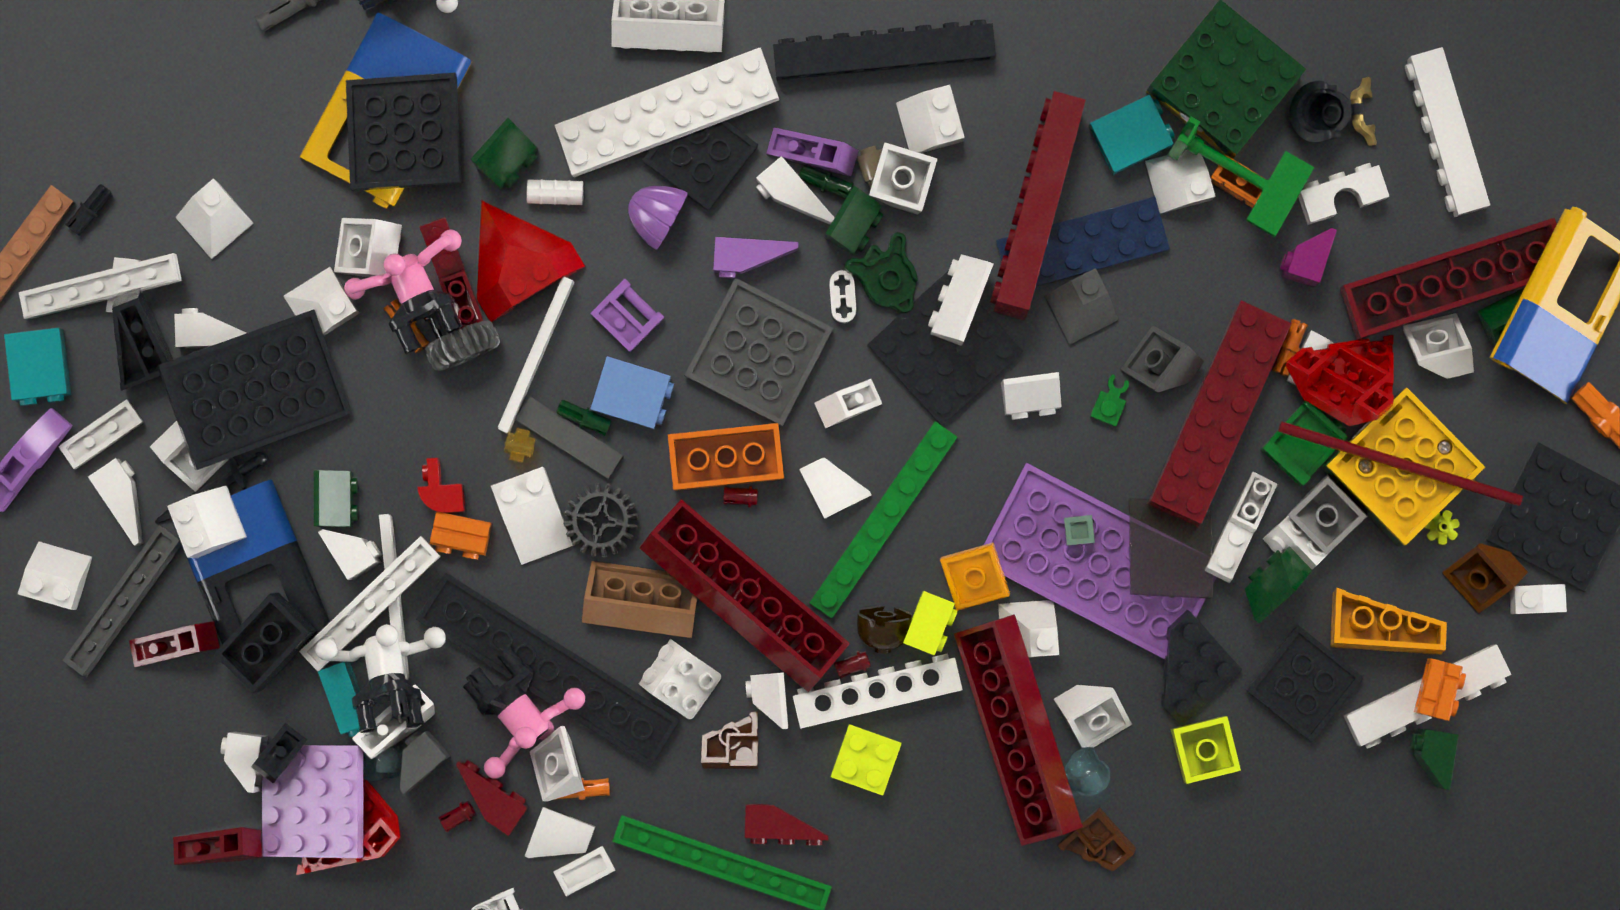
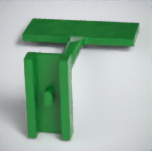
[1168,116,1314,237]

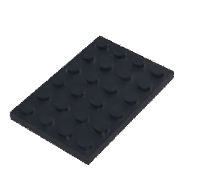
[157,309,351,470]

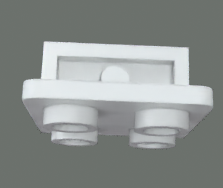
[1263,516,1334,569]
[639,639,721,719]

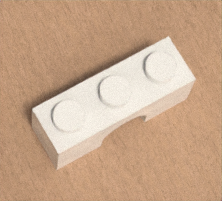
[1298,163,1389,225]

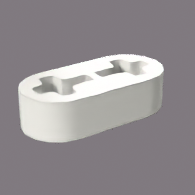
[830,270,856,324]

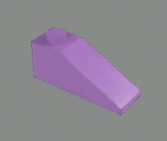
[766,128,859,176]
[713,237,798,278]

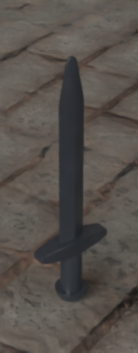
[155,452,268,524]

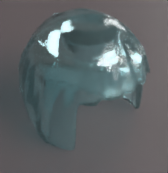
[363,743,403,782]
[1065,747,1111,796]

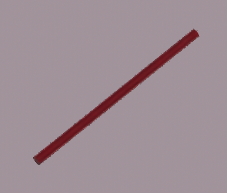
[1278,421,1523,506]

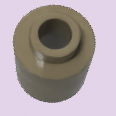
[857,146,882,188]

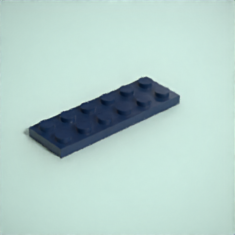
[996,196,1170,287]

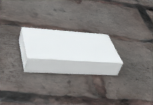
[554,846,615,896]

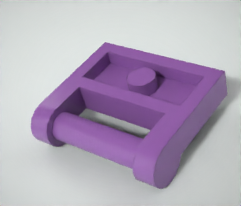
[590,279,665,352]

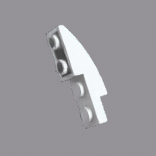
[1205,472,1277,583]

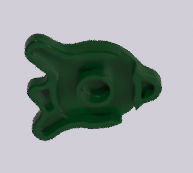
[844,232,918,313]

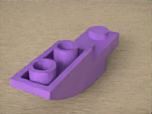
[0,408,73,512]

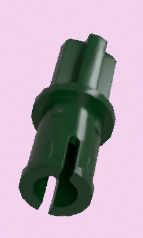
[799,165,854,199]
[556,400,612,436]

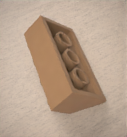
[582,561,698,638]

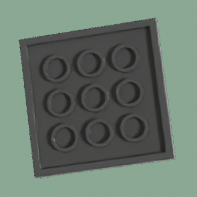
[684,278,833,427]

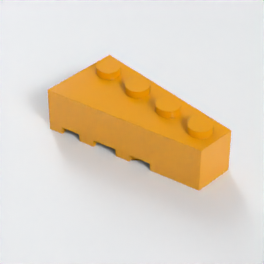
[1330,588,1447,655]

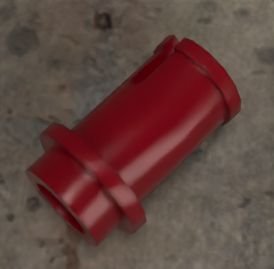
[723,486,758,508]
[834,651,871,679]
[439,801,476,832]

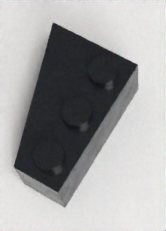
[112,288,173,391]

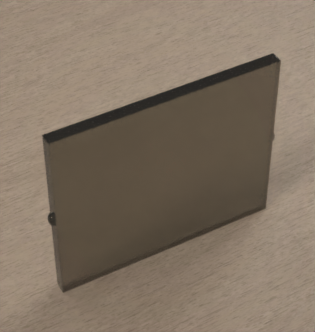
[1129,498,1213,599]

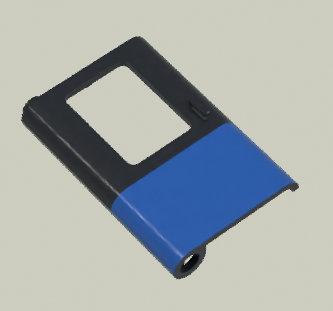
[172,479,330,645]

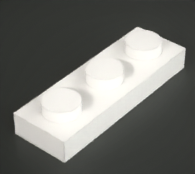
[58,399,144,470]

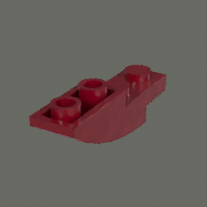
[419,216,484,330]

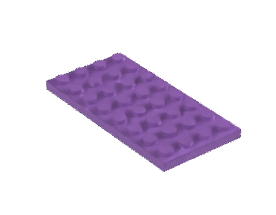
[984,463,1217,660]

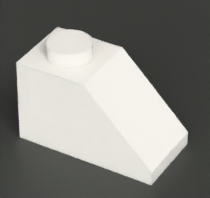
[814,379,882,428]
[1509,584,1567,614]

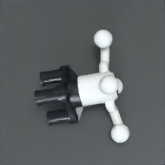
[315,624,446,733]

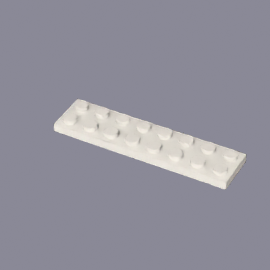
[555,48,780,177]

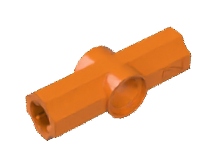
[1570,382,1620,449]

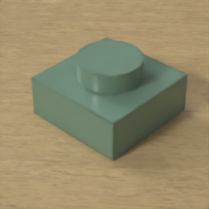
[1064,515,1095,546]

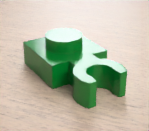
[1090,375,1129,427]

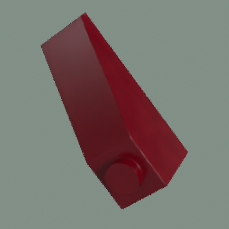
[129,621,220,667]
[173,827,262,865]

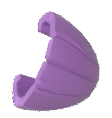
[628,186,688,250]

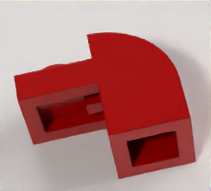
[417,458,466,513]

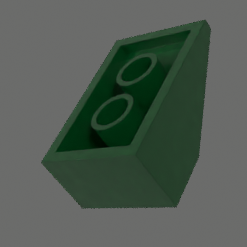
[471,118,538,191]

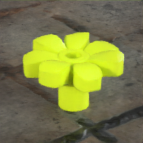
[1424,510,1460,545]

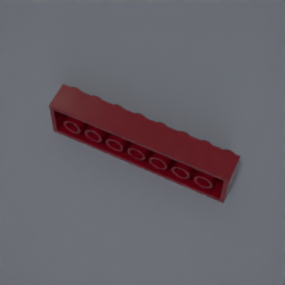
[990,91,1086,320]
[1340,218,1557,340]
[1147,300,1292,527]
[639,499,850,692]
[954,614,1083,846]

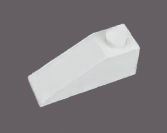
[756,156,834,225]
[174,308,246,349]
[88,458,143,546]
[352,684,435,759]

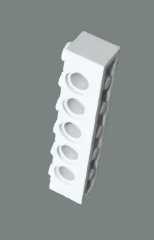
[793,653,963,729]

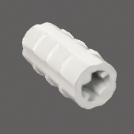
[527,179,584,206]

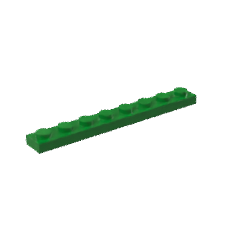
[809,421,957,618]
[612,815,832,910]

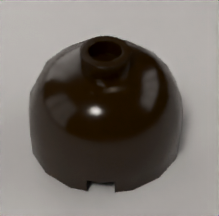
[857,606,912,654]

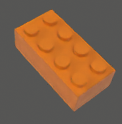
[668,423,784,491]

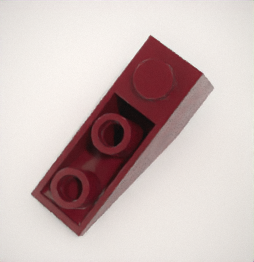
[456,759,529,836]
[745,804,828,845]

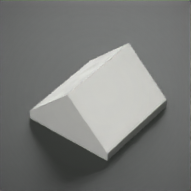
[530,726,585,801]

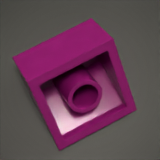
[1280,228,1337,287]

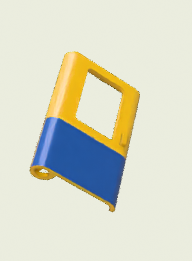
[300,12,472,209]
[1489,206,1620,404]

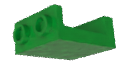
[1260,401,1348,487]

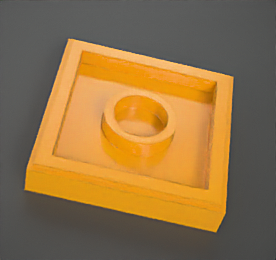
[940,543,1010,611]

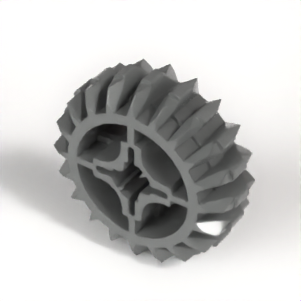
[425,320,500,371]
[563,483,638,557]

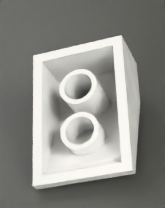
[491,467,573,565]

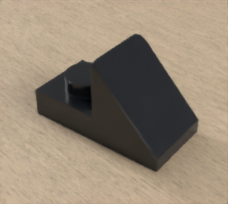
[251,723,307,784]

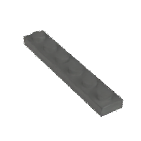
[62,525,182,678]

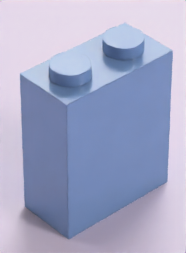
[591,356,674,430]

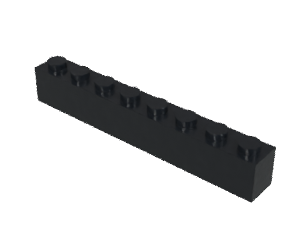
[773,19,996,81]

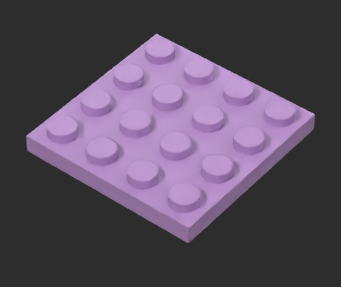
[262,745,363,858]

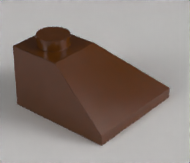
[1442,543,1528,614]

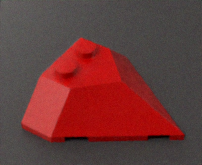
[477,200,585,322]
[1285,334,1394,426]
[296,776,401,875]

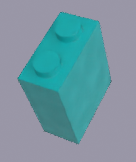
[1088,94,1175,176]
[4,328,71,406]
[318,662,360,737]

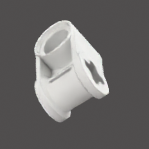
[471,888,523,910]

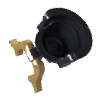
[1290,77,1377,146]

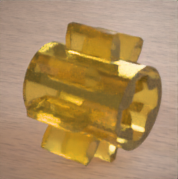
[504,428,536,463]

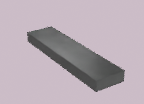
[515,397,623,479]

